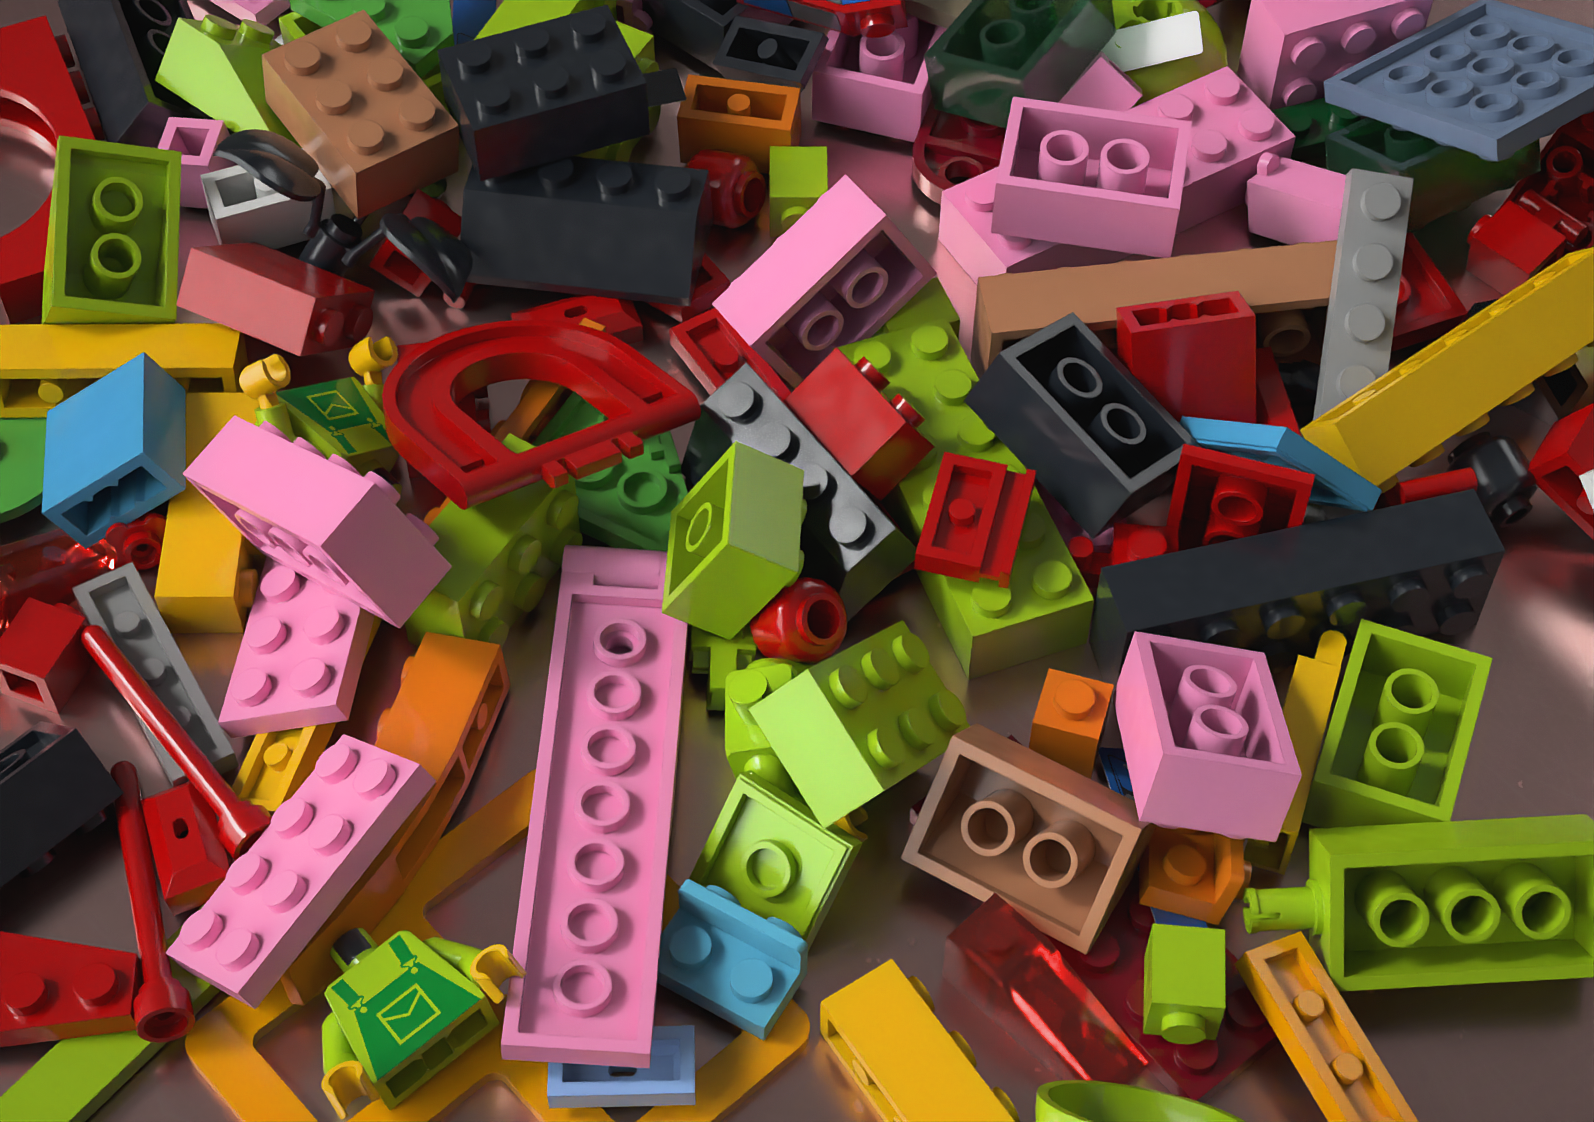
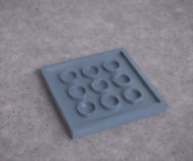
[1324,0,1594,162]

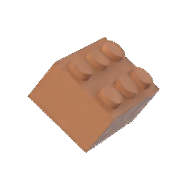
[262,10,459,219]

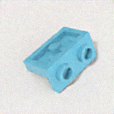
[657,879,808,1041]

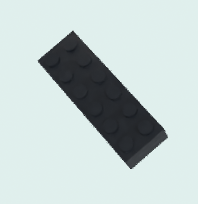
[1089,489,1505,704]

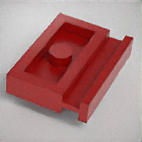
[914,452,1036,589]

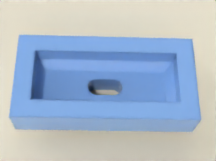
[547,1025,696,1108]

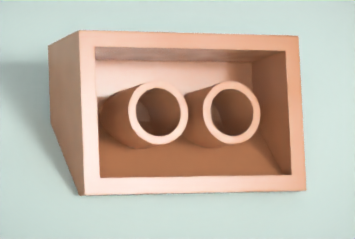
[900,723,1156,954]

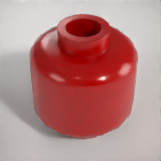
[683,148,766,229]
[749,577,847,664]

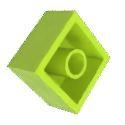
[662,441,807,640]

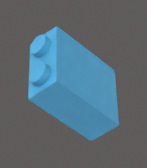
[42,352,186,549]

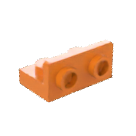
[1139,825,1252,925]

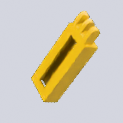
[1244,630,1347,875]

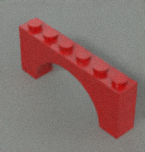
[0,15,105,325]

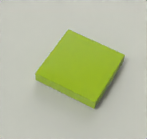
[689,770,863,951]

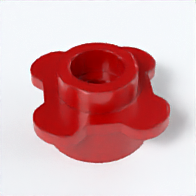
[106,512,167,572]

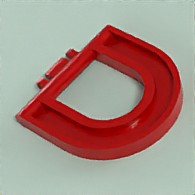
[382,320,701,510]

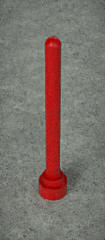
[80,625,272,861]
[110,761,195,1043]

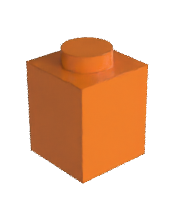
[1029,668,1114,779]

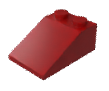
[1166,444,1315,551]

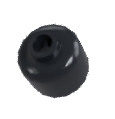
[1446,432,1538,528]

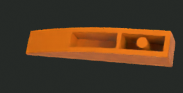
[280,632,511,1006]

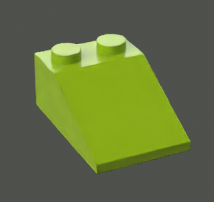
[155,14,302,148]
[42,135,182,324]

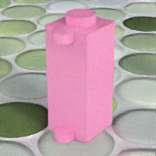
[1245,152,1346,245]

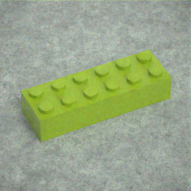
[832,317,1094,680]

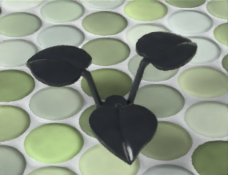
[213,129,473,303]

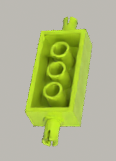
[1243,814,1594,992]

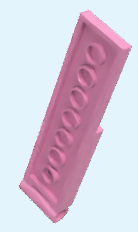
[501,545,689,1068]

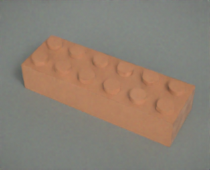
[971,240,1337,379]

